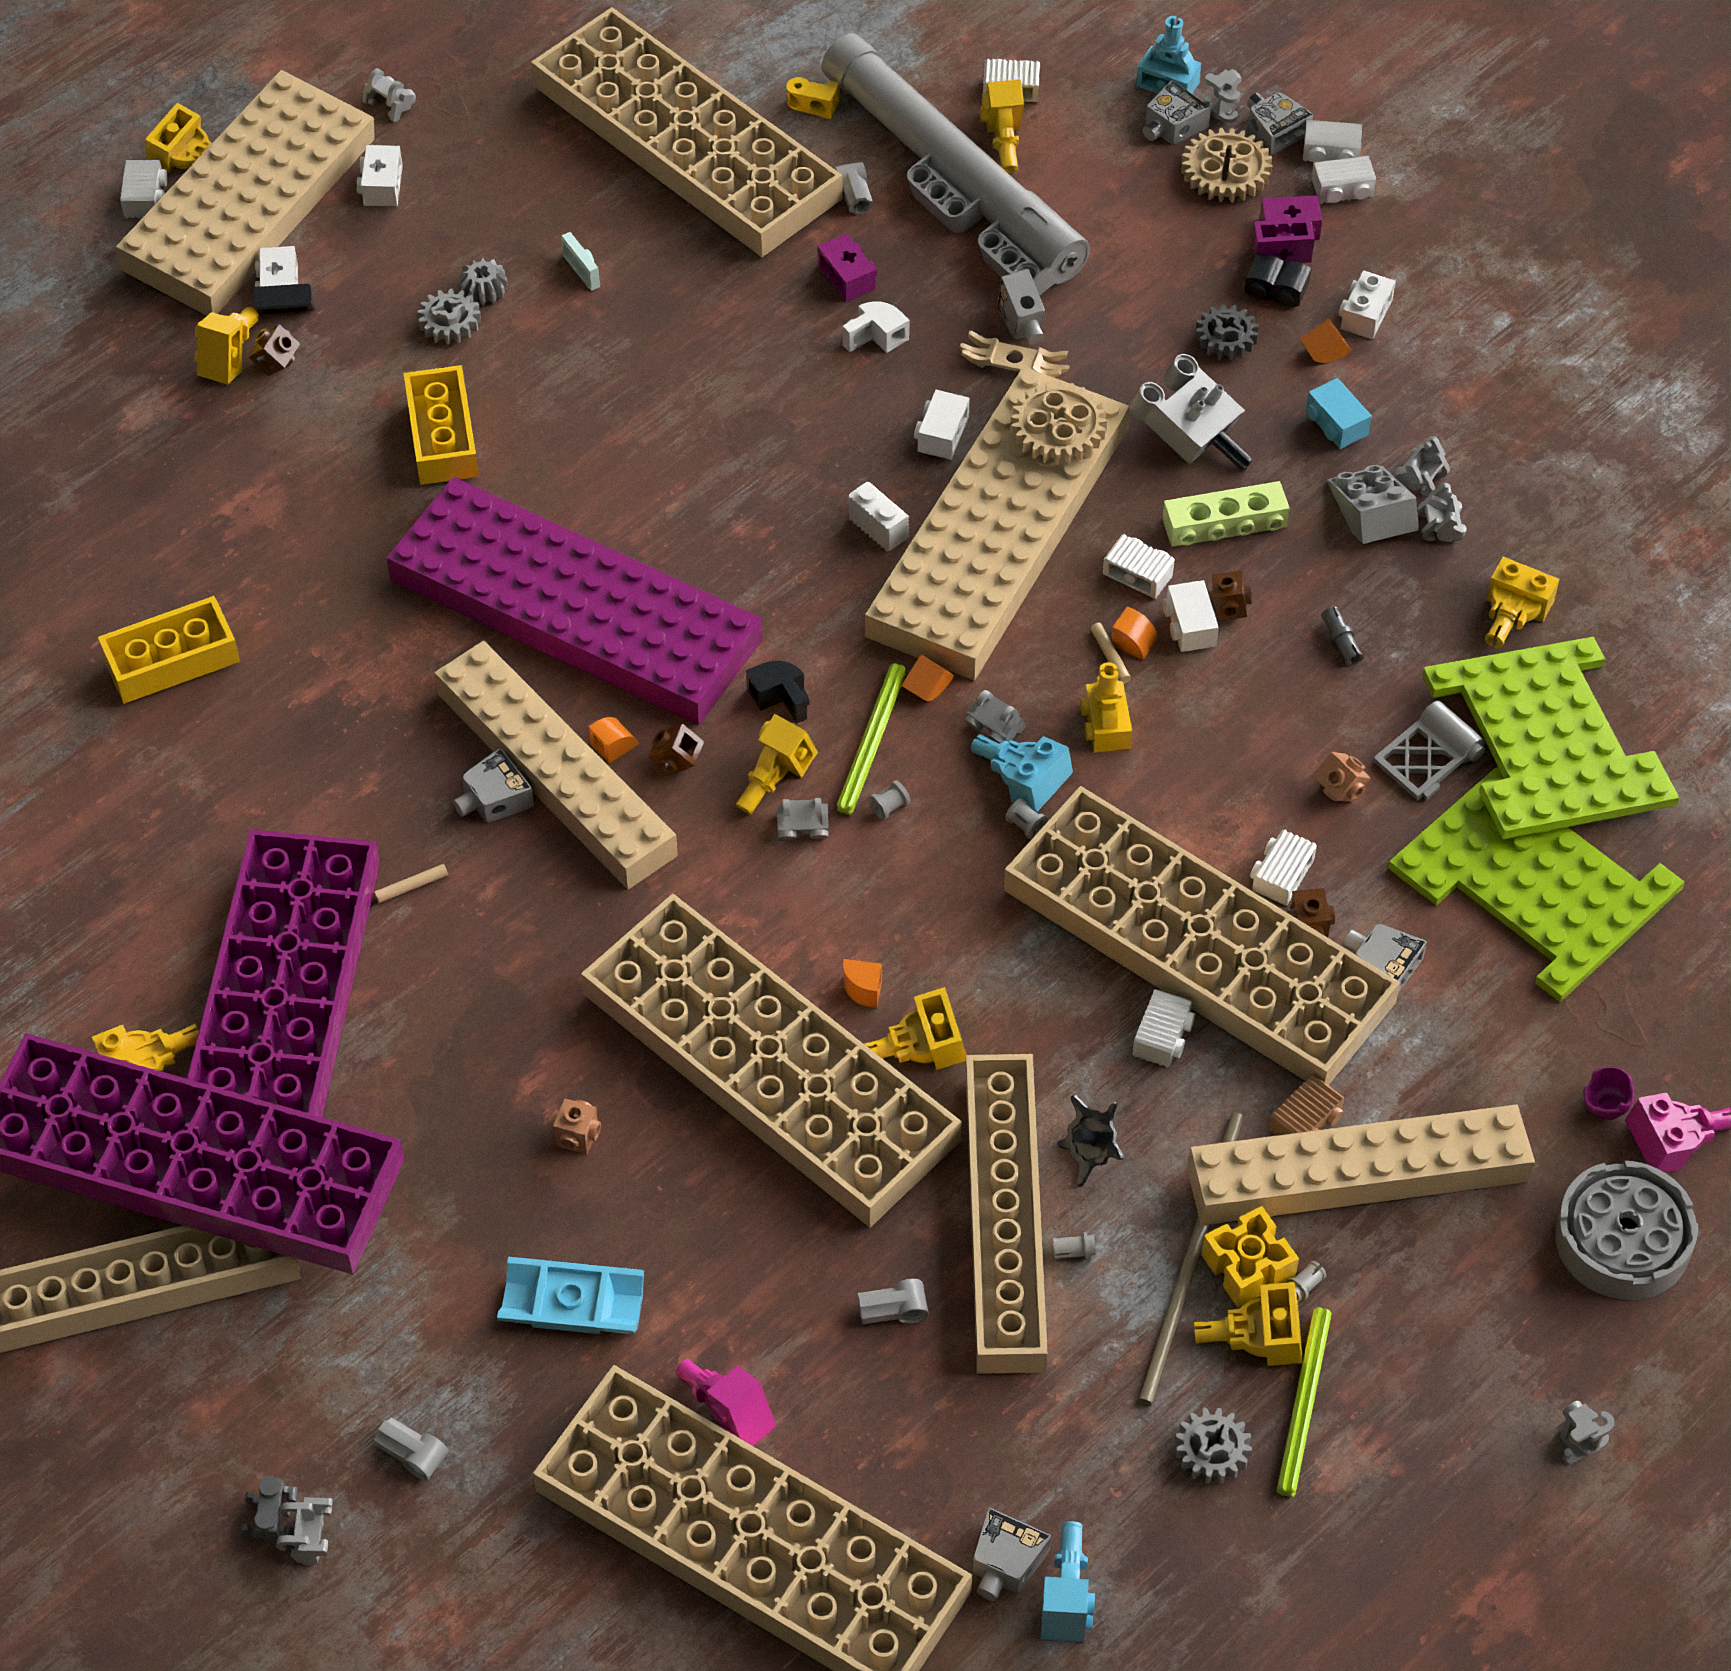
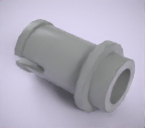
[1053,1232,1096,1260]
[1286,1261,1327,1302]

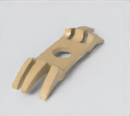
[960,331,1070,378]

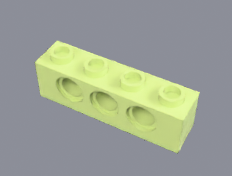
[1162,481,1290,547]

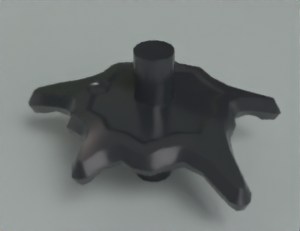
[1057,1095,1124,1186]

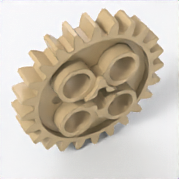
[1181,128,1272,203]
[1010,381,1107,464]

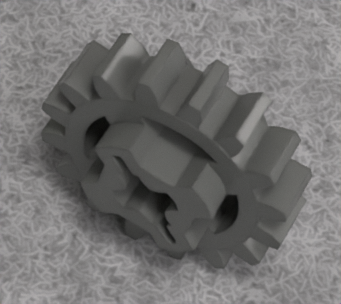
[1195,304,1259,360]

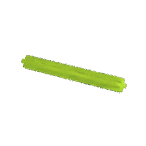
[837,663,906,815]
[1277,1307,1332,1497]

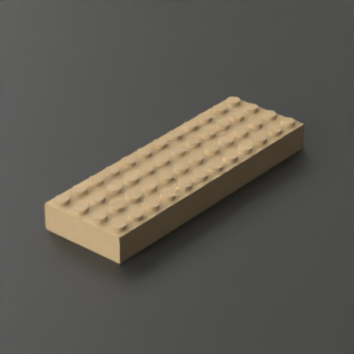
[531,7,843,257]
[865,366,1130,681]
[1004,786,1400,1086]
[581,893,961,1228]
[533,1365,972,1671]

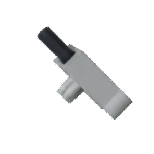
[1129,354,1253,471]

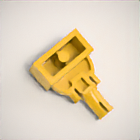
[980,79,1024,173]
[145,103,212,173]
[195,307,259,385]
[1485,557,1559,648]
[1080,662,1132,753]
[736,714,818,815]
[864,987,966,1070]
[92,1024,199,1072]
[1194,1282,1303,1366]

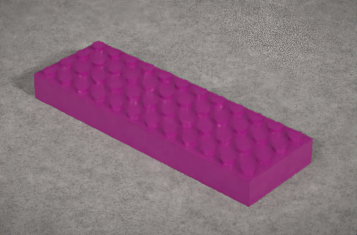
[386,477,762,725]
[187,829,380,1117]
[0,1033,405,1275]

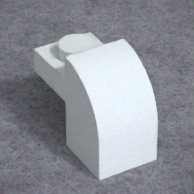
[842,302,910,353]

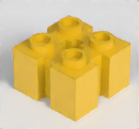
[1201,1206,1299,1308]

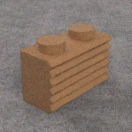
[1269,1074,1344,1136]

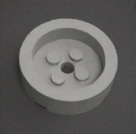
[1555,1161,1698,1300]

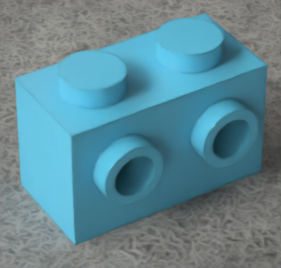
[1306,378,1372,449]

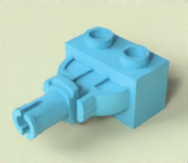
[1136,16,1201,94]
[971,734,1073,813]
[1041,1521,1095,1642]

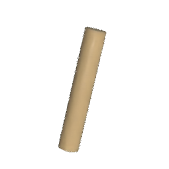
[1091,623,1131,684]
[374,864,448,904]

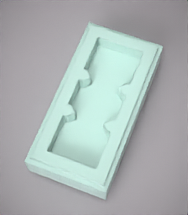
[561,232,600,291]

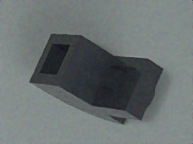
[746,661,810,724]

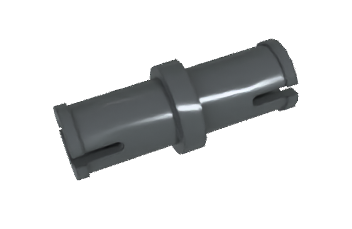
[1321,606,1364,666]

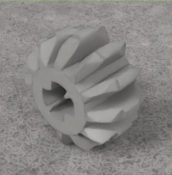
[458,258,508,306]

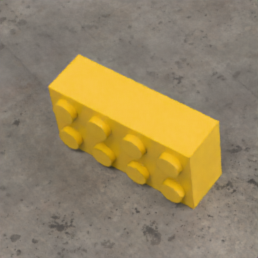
[404,365,479,485]
[98,596,240,704]

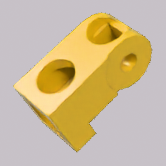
[786,77,841,119]

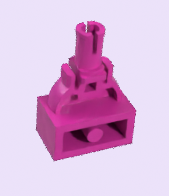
[1625,1093,1731,1173]
[676,1359,776,1446]

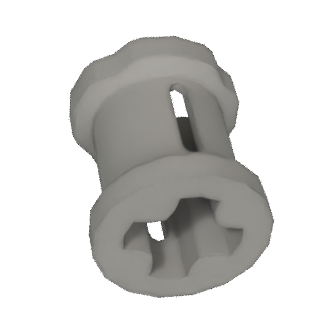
[868,780,910,820]
[1006,798,1048,839]

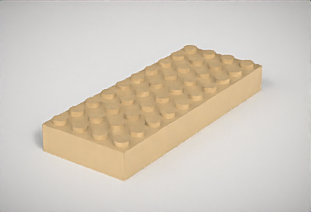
[116,70,374,316]

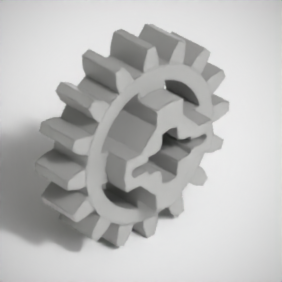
[417,289,481,345]
[1175,1408,1252,1484]

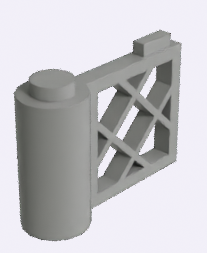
[1374,701,1485,801]

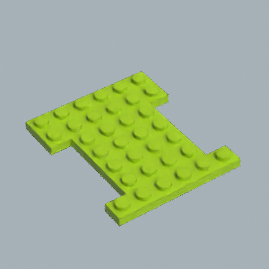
[1421,637,1679,839]
[1388,766,1685,1002]

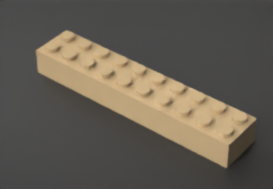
[434,641,678,890]
[966,1054,1048,1374]
[1187,1104,1535,1225]
[0,1225,301,1353]

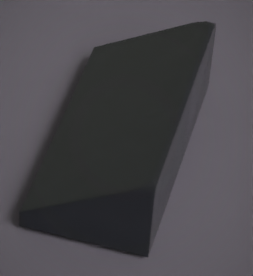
[253,284,315,314]

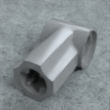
[834,162,873,216]
[858,1279,929,1324]
[374,1417,449,1481]

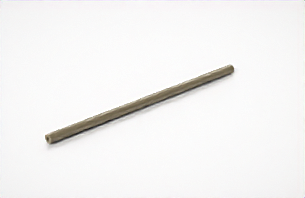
[1138,1112,1244,1406]

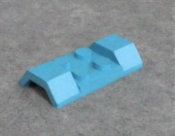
[497,1257,644,1334]

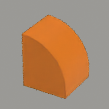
[1300,319,1352,363]
[1111,606,1158,660]
[901,655,954,702]
[589,717,639,764]
[843,959,882,1008]

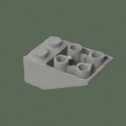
[1327,465,1419,544]

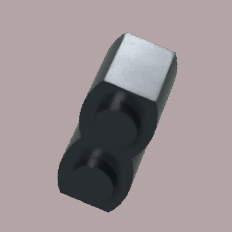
[1245,254,1311,307]

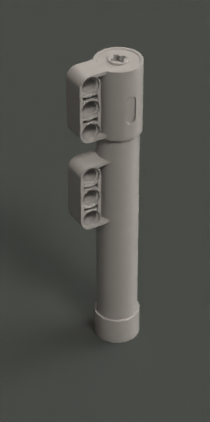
[822,33,1090,296]

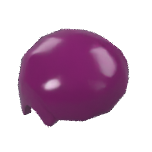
[1583,1066,1635,1120]

